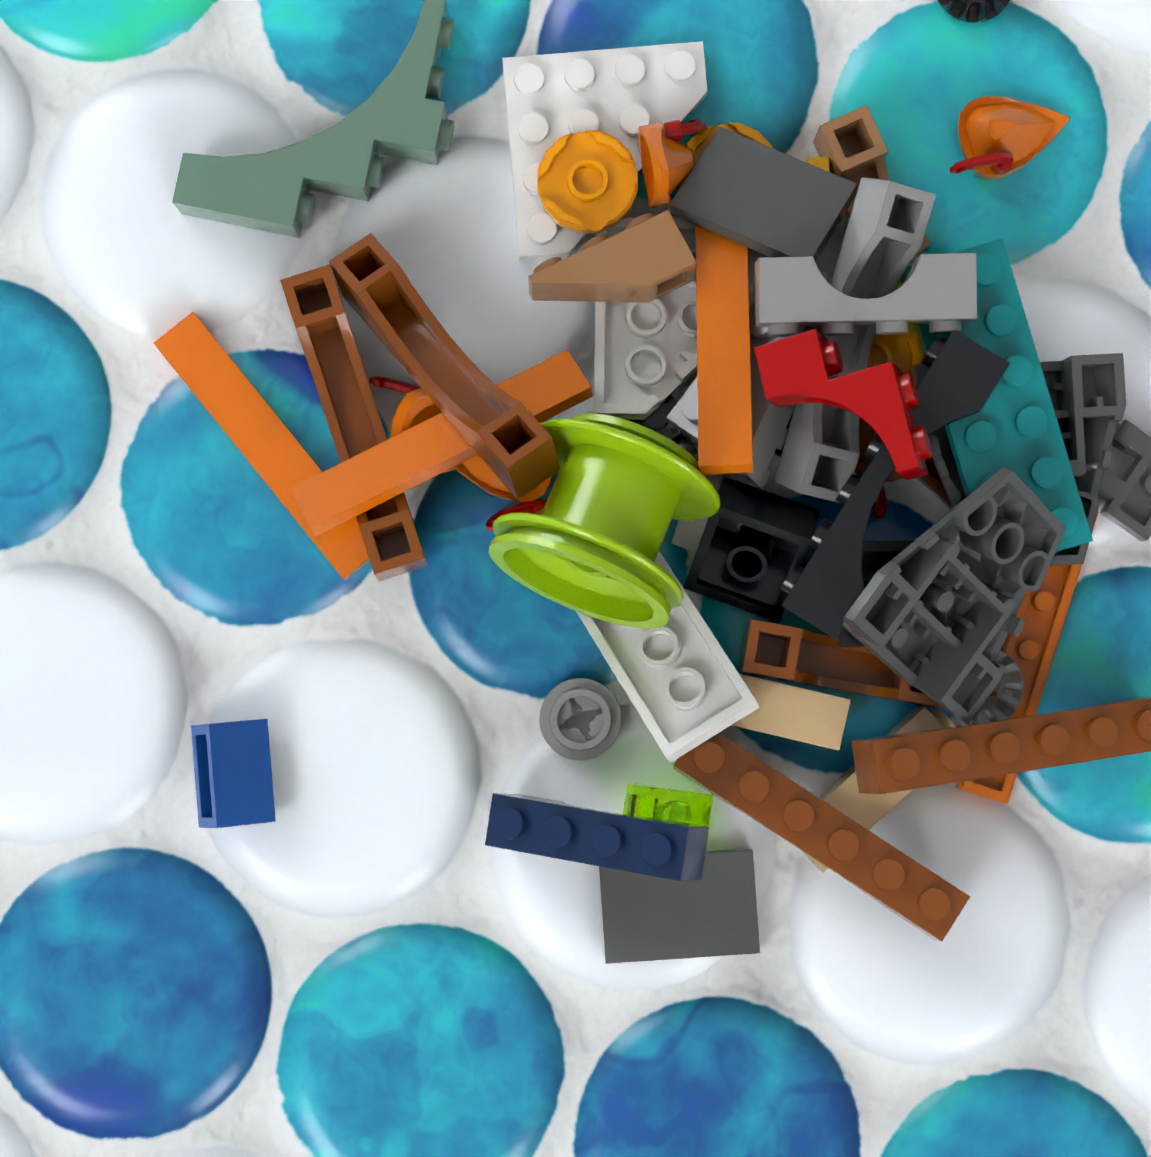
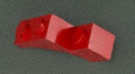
[754,329,932,480]

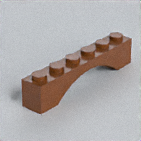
[329,233,560,500]
[280,264,428,582]
[851,697,1151,794]
[673,733,970,942]

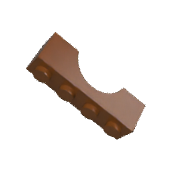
[737,619,943,709]

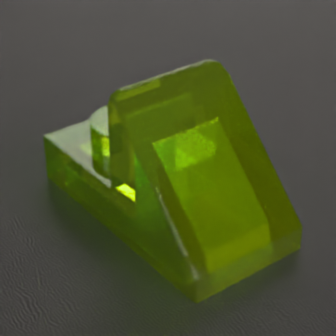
[623,782,713,827]

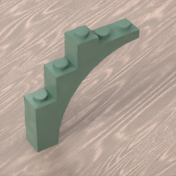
[172,0,455,238]

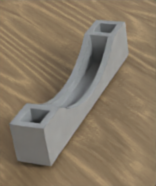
[774,177,936,503]

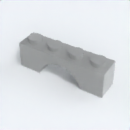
[755,253,977,337]

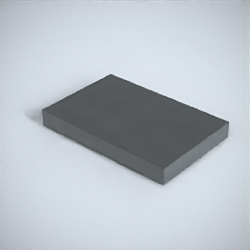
[670,127,857,262]
[599,848,760,964]

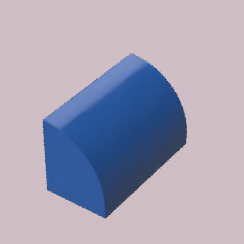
[191,719,276,828]

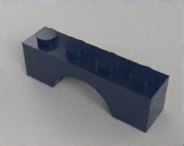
[485,793,709,881]

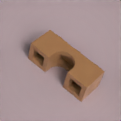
[813,105,931,263]

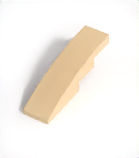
[731,674,851,751]

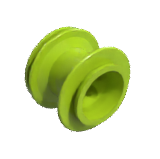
[488,413,721,629]

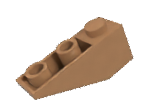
[528,210,697,303]

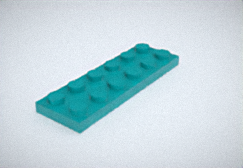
[900,238,1093,552]

